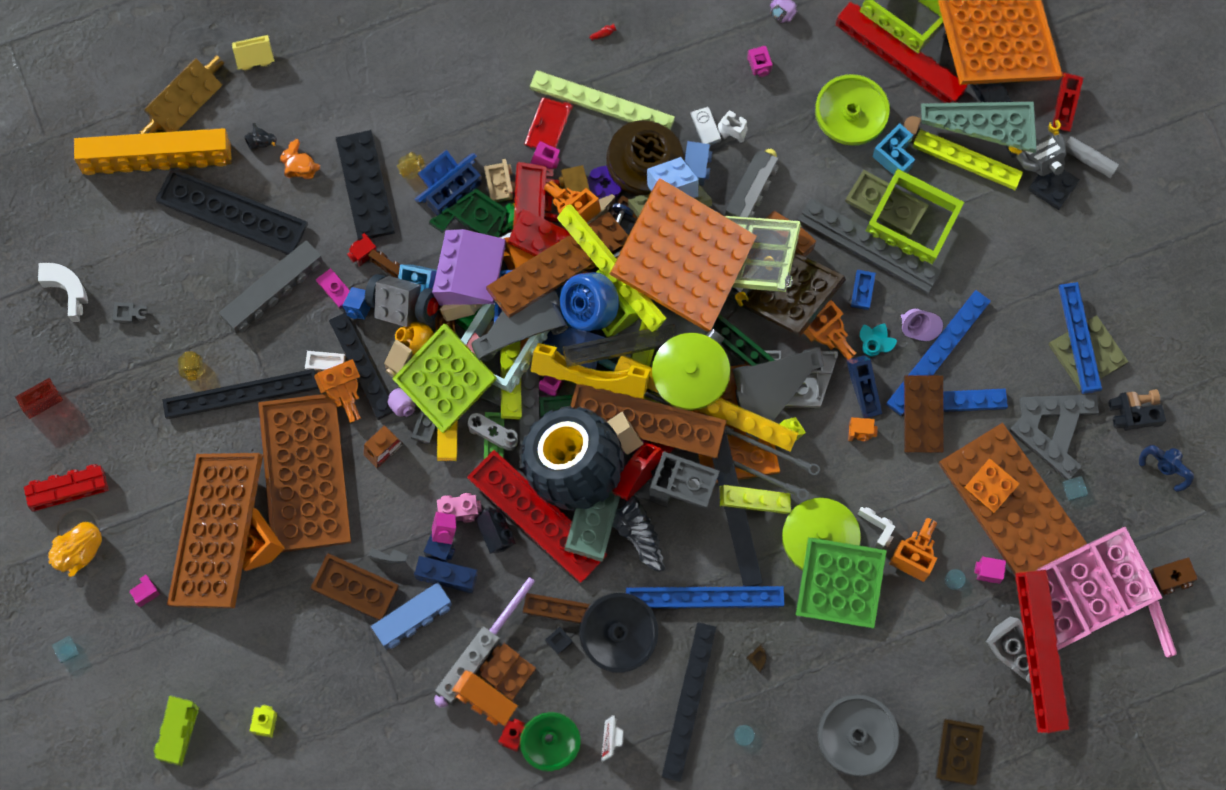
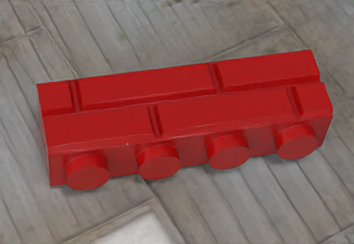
[24,464,109,512]

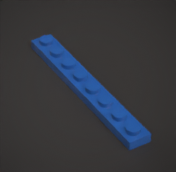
[886,290,991,416]
[626,586,784,609]

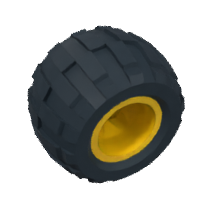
[521,406,624,511]

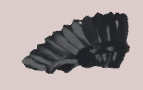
[612,495,665,572]

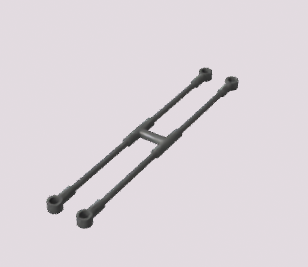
[645,391,820,500]

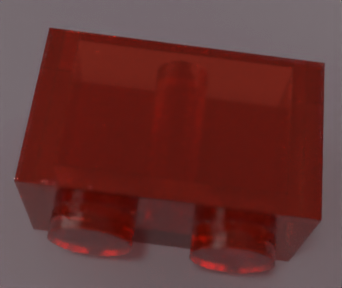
[15,378,63,419]

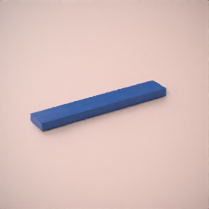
[1058,282,1102,394]

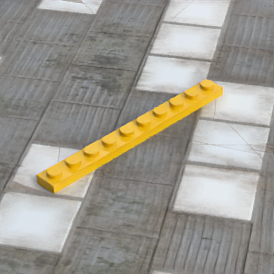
[614,355,799,452]

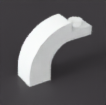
[38,263,88,322]

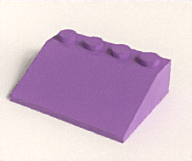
[432,229,506,306]

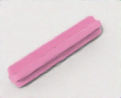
[1148,600,1177,657]

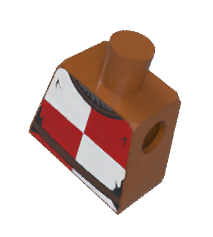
[363,426,404,468]

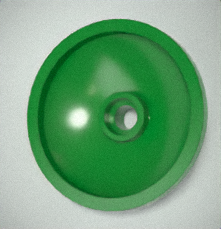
[520,712,581,771]

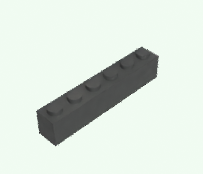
[219,240,323,334]

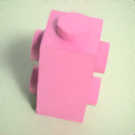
[437,493,482,523]

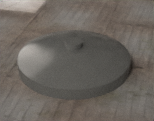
[818,695,899,776]

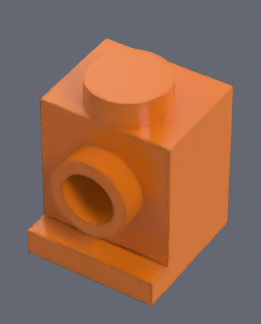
[848,417,878,441]

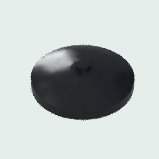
[579,593,658,673]

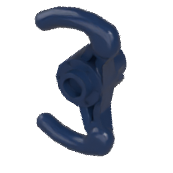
[1139,445,1194,492]

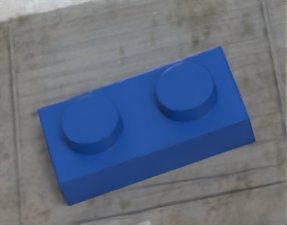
[850,270,876,310]

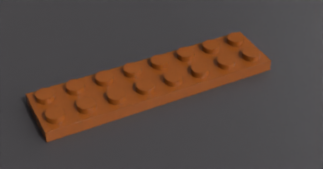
[486,212,628,318]
[571,384,727,458]

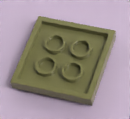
[1048,315,1129,391]

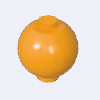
[395,322,434,358]

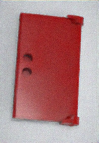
[524,98,573,148]

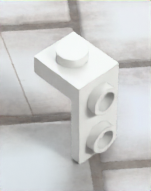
[857,507,895,549]

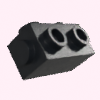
[476,507,516,554]

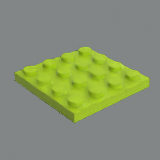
[392,324,498,433]

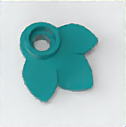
[860,324,897,357]

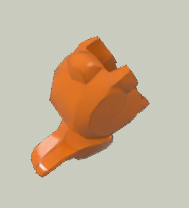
[280,139,320,179]

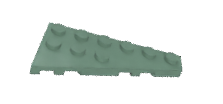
[921,102,1037,153]

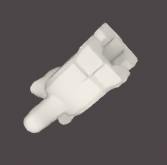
[718,111,748,143]

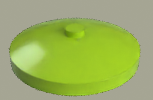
[815,75,890,145]
[652,333,730,410]
[782,498,861,570]

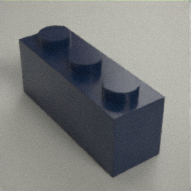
[414,556,478,594]

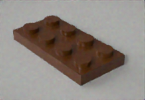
[904,375,944,453]
[310,553,399,621]

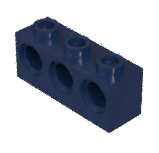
[426,163,482,216]

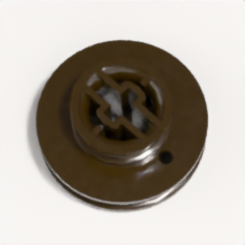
[606,120,684,196]

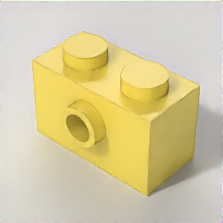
[232,35,274,70]

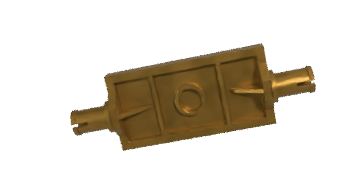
[139,55,225,134]

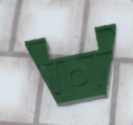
[429,189,507,238]

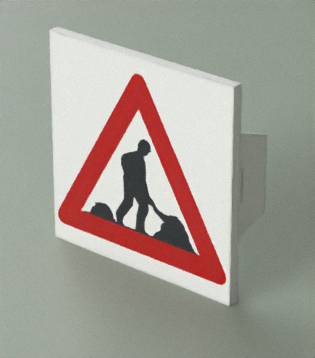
[602,716,623,761]

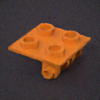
[964,458,1020,513]

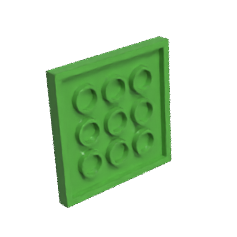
[796,537,887,628]

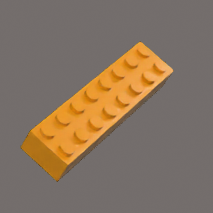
[74,128,231,175]

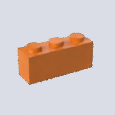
[452,670,518,726]

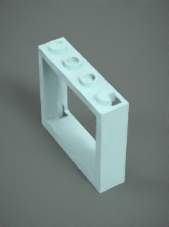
[461,300,549,393]

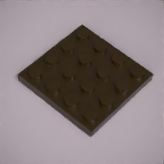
[742,251,846,337]

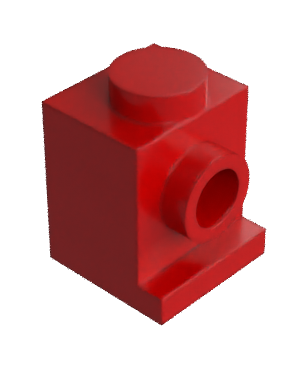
[347,233,377,266]
[498,719,524,752]

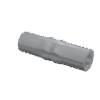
[1066,137,1119,178]

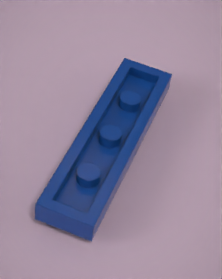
[943,389,1008,412]

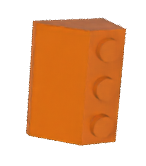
[242,508,285,571]

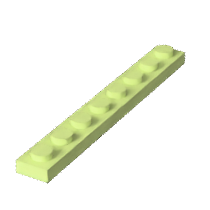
[530,70,675,130]

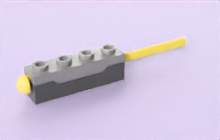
[725,149,779,218]

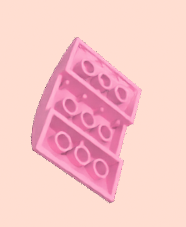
[1035,527,1162,650]

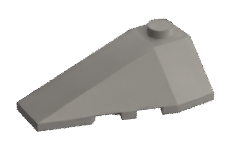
[986,616,1031,684]

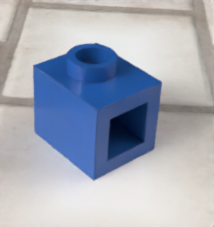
[342,287,371,320]

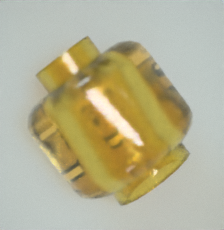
[397,152,426,180]
[178,351,204,381]

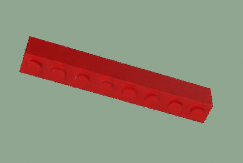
[835,1,968,103]
[1015,569,1069,733]

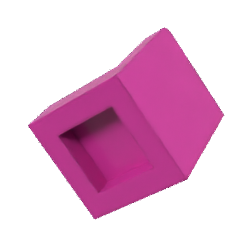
[539,375,564,396]
[130,575,160,607]

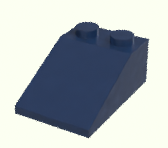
[544,326,606,370]

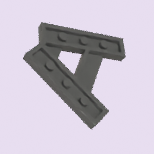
[1009,395,1099,481]

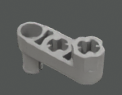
[468,413,518,451]

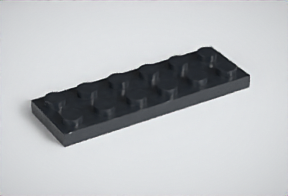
[335,130,395,241]

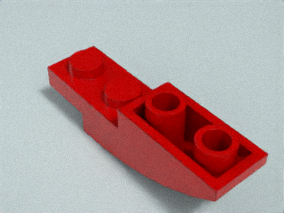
[612,442,674,500]

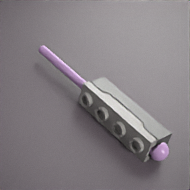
[435,577,535,708]

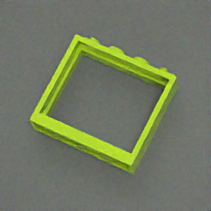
[860,0,944,53]
[865,169,964,264]

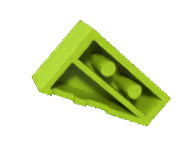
[154,696,199,766]

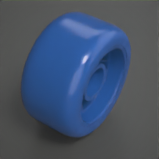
[560,272,619,331]

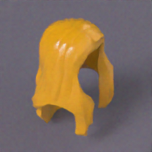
[48,522,102,577]

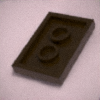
[935,719,984,786]

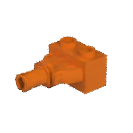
[544,181,601,223]
[804,300,857,360]
[314,359,361,423]
[889,518,937,582]

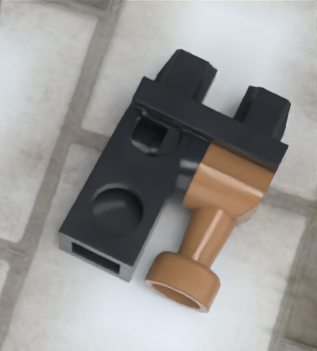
[1108,389,1166,431]

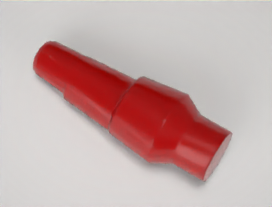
[590,24,617,40]

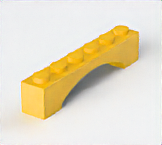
[531,343,650,398]

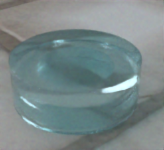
[945,569,966,590]
[734,725,754,746]

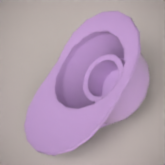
[901,309,943,341]

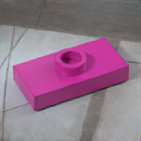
[316,268,350,309]

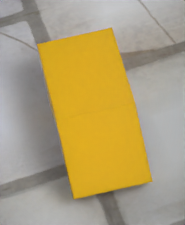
[437,420,458,461]

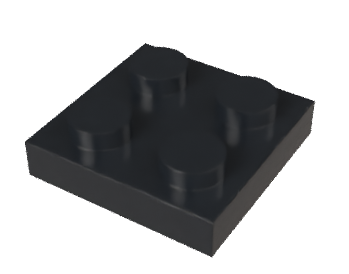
[1028,170,1080,210]

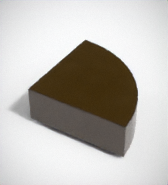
[746,645,766,673]

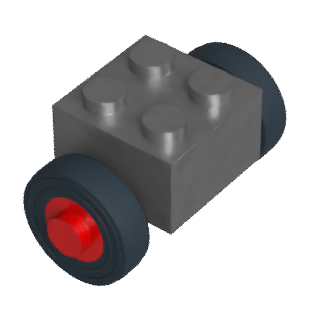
[365,274,440,327]

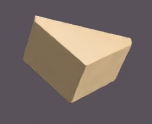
[607,412,643,455]

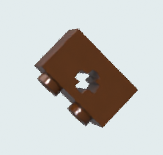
[1149,557,1198,596]

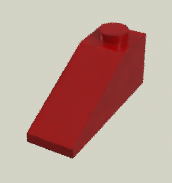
[1052,72,1084,131]

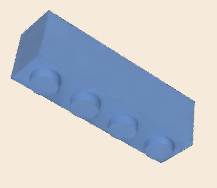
[371,582,452,649]

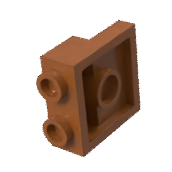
[480,643,536,701]

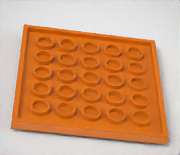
[938,0,1063,85]
[609,178,757,332]

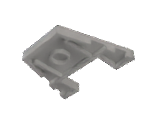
[764,350,838,408]

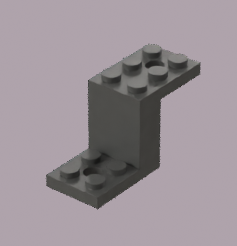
[620,452,719,509]

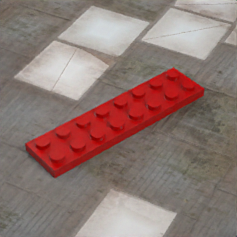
[467,450,608,584]

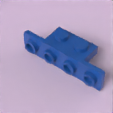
[415,150,477,203]

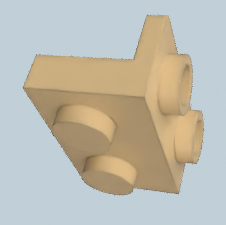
[484,159,515,202]

